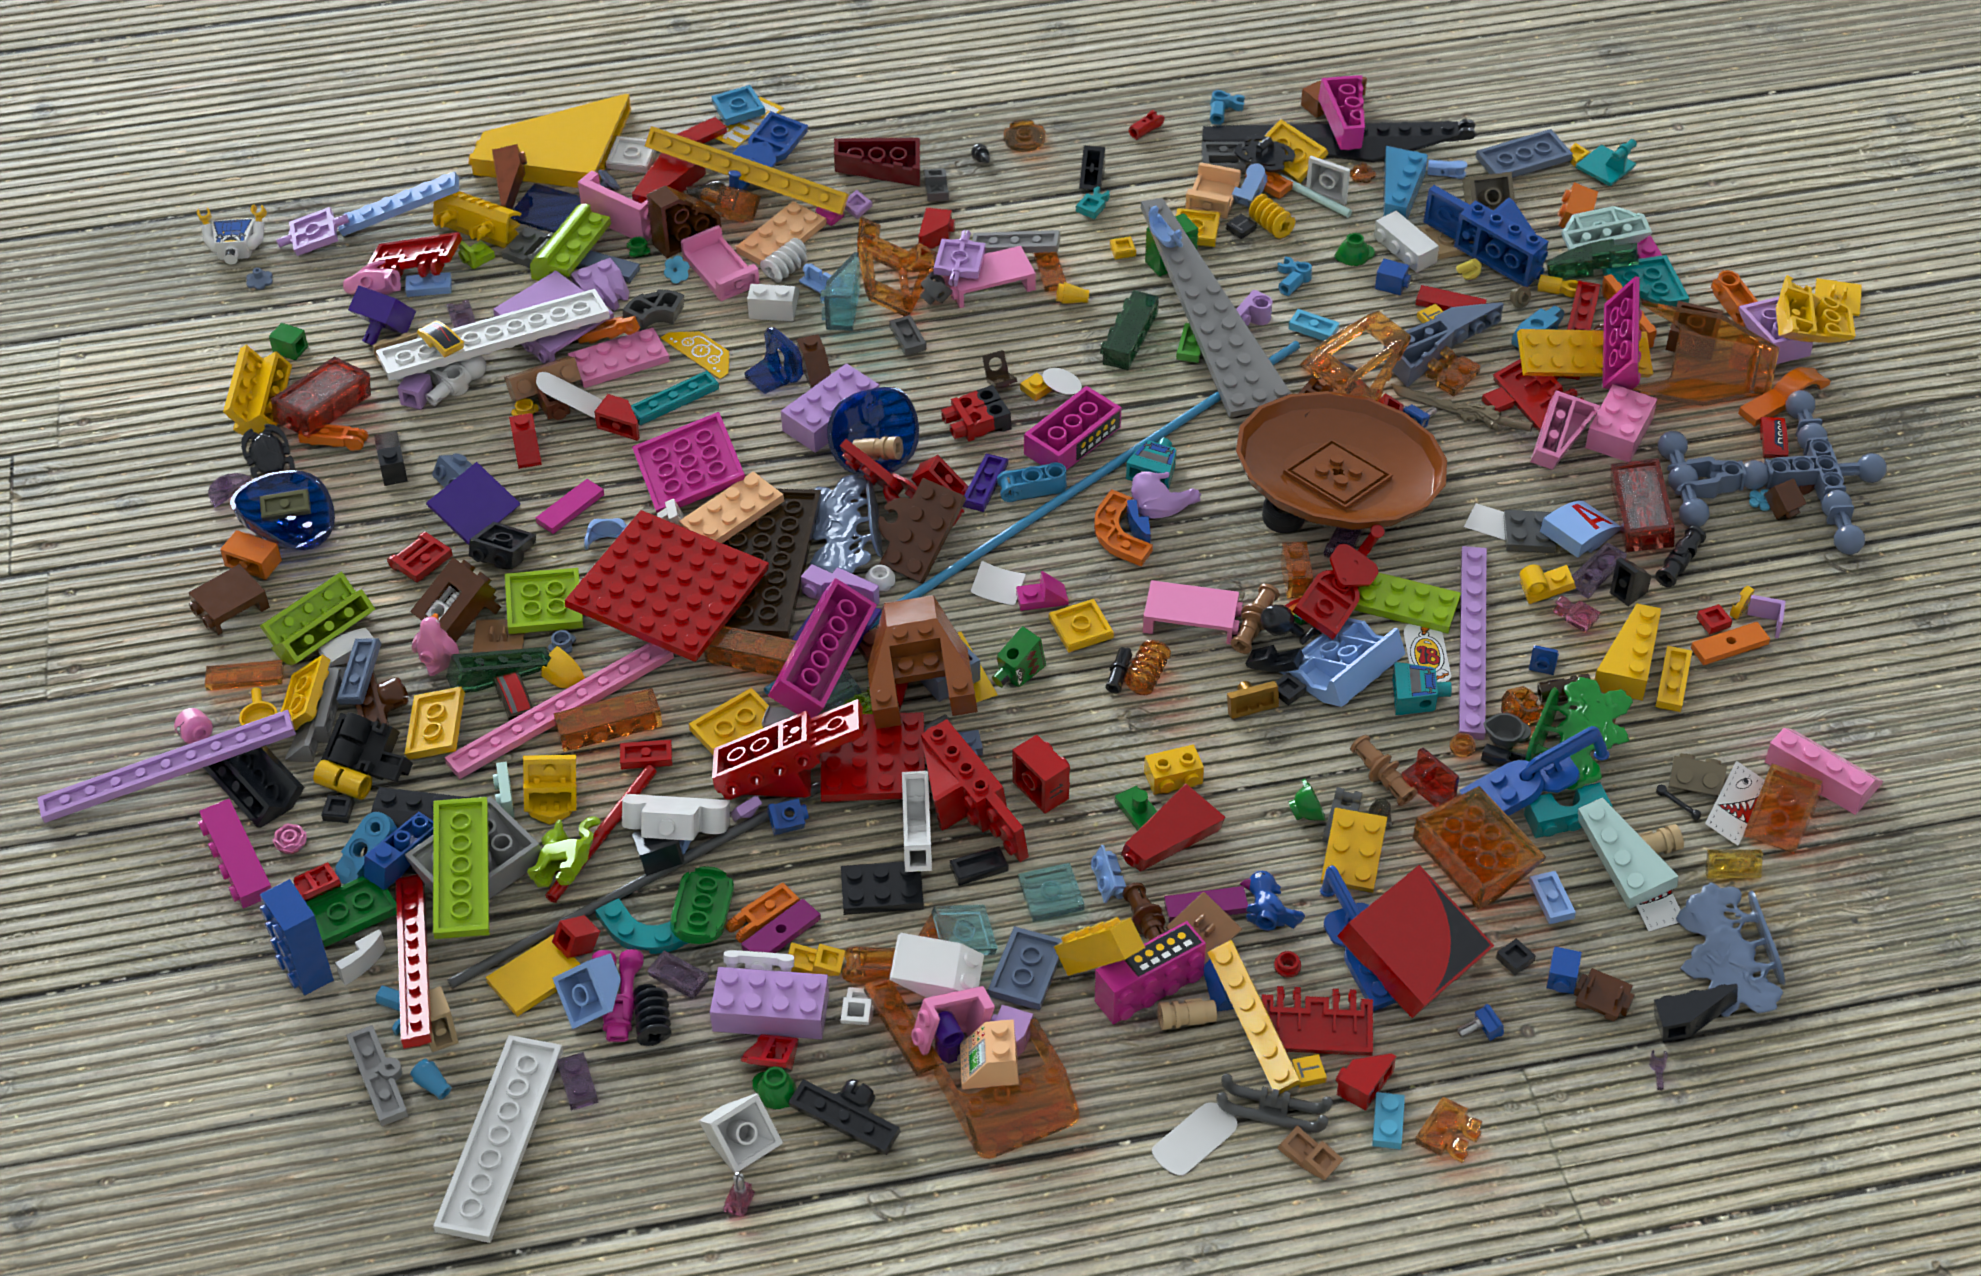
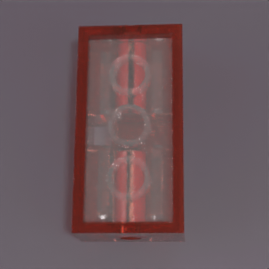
[271,356,371,438]
[1611,458,1675,553]

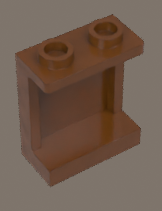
[188,564,270,635]

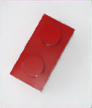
[620,740,673,769]

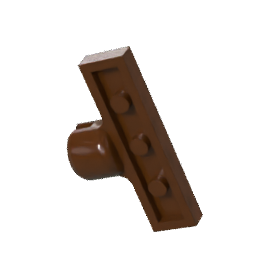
[355,670,409,726]

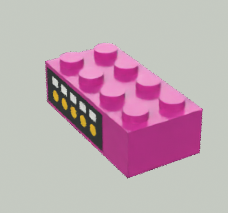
[1024,386,1122,470]
[1095,921,1206,1024]

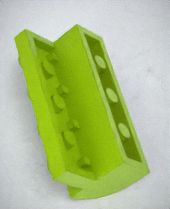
[530,204,611,281]
[260,571,375,665]

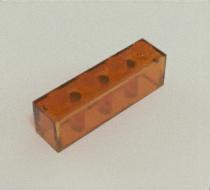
[704,626,797,677]
[553,688,662,752]

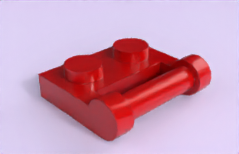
[387,531,453,583]

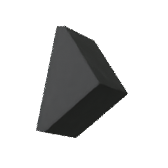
[1079,145,1105,191]
[632,831,685,876]

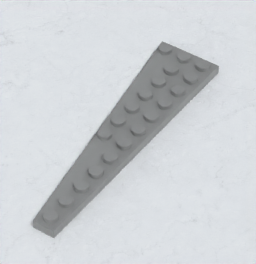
[1140,198,1292,418]

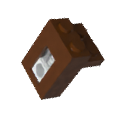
[410,557,502,643]

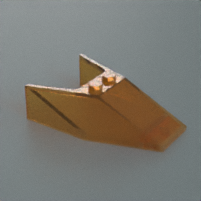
[1632,301,1780,406]

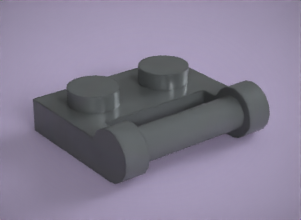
[1201,142,1246,174]
[502,226,554,268]

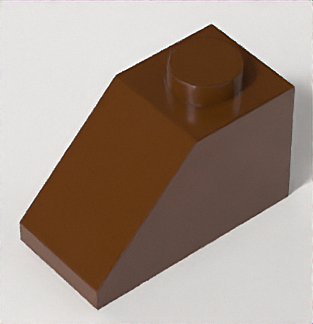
[797,334,831,388]

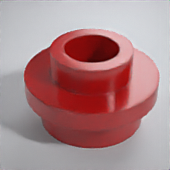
[1274,951,1302,977]

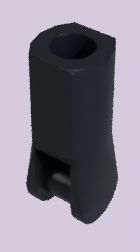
[1481,744,1526,768]

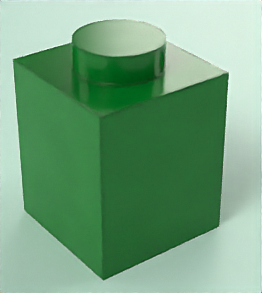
[269,322,308,361]

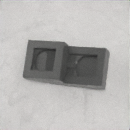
[924,168,949,202]

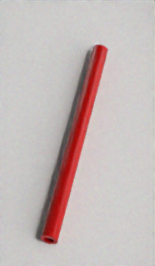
[545,765,657,903]

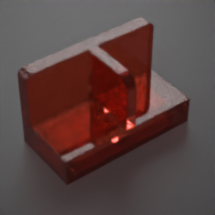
[1401,747,1459,810]

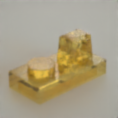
[1705,849,1763,878]

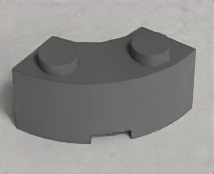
[623,289,684,331]

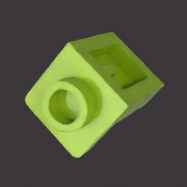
[458,240,495,269]

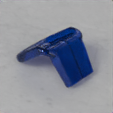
[744,327,803,394]

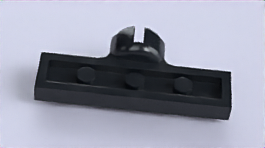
[788,1079,901,1155]

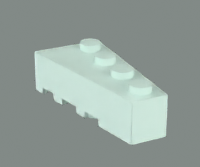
[1578,797,1678,909]

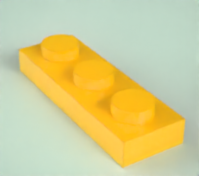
[1655,646,1692,712]

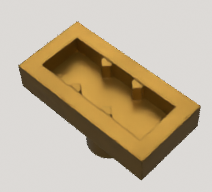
[1227,681,1279,719]

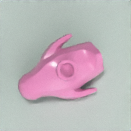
[343,260,401,295]
[412,613,459,676]

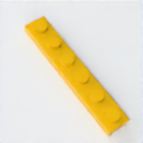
[1207,940,1301,1095]

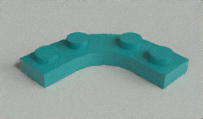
[595,898,688,954]

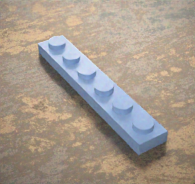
[339,171,459,236]

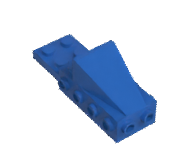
[1423,185,1549,287]

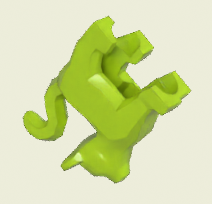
[527,816,601,887]

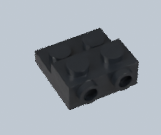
[469,522,536,570]

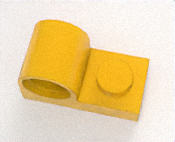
[1519,564,1576,604]

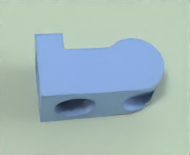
[1232,163,1267,207]

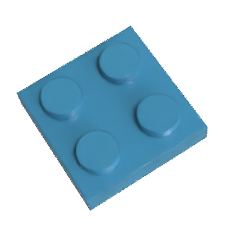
[711,85,766,126]

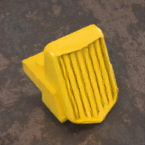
[523,755,577,825]

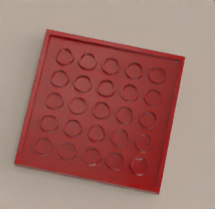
[565,510,769,662]

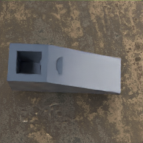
[1434,302,1504,347]

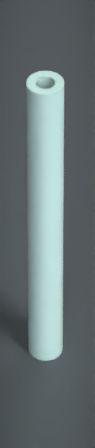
[1280,174,1352,218]

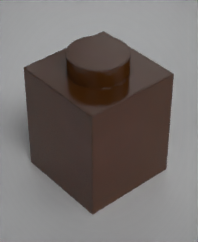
[1764,478,1807,519]

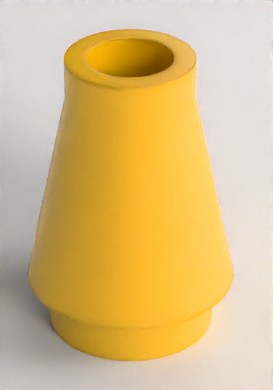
[1056,282,1089,304]

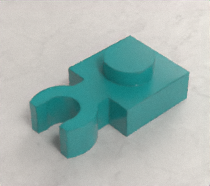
[1076,187,1110,219]

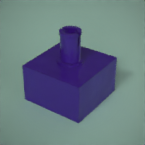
[348,285,416,346]

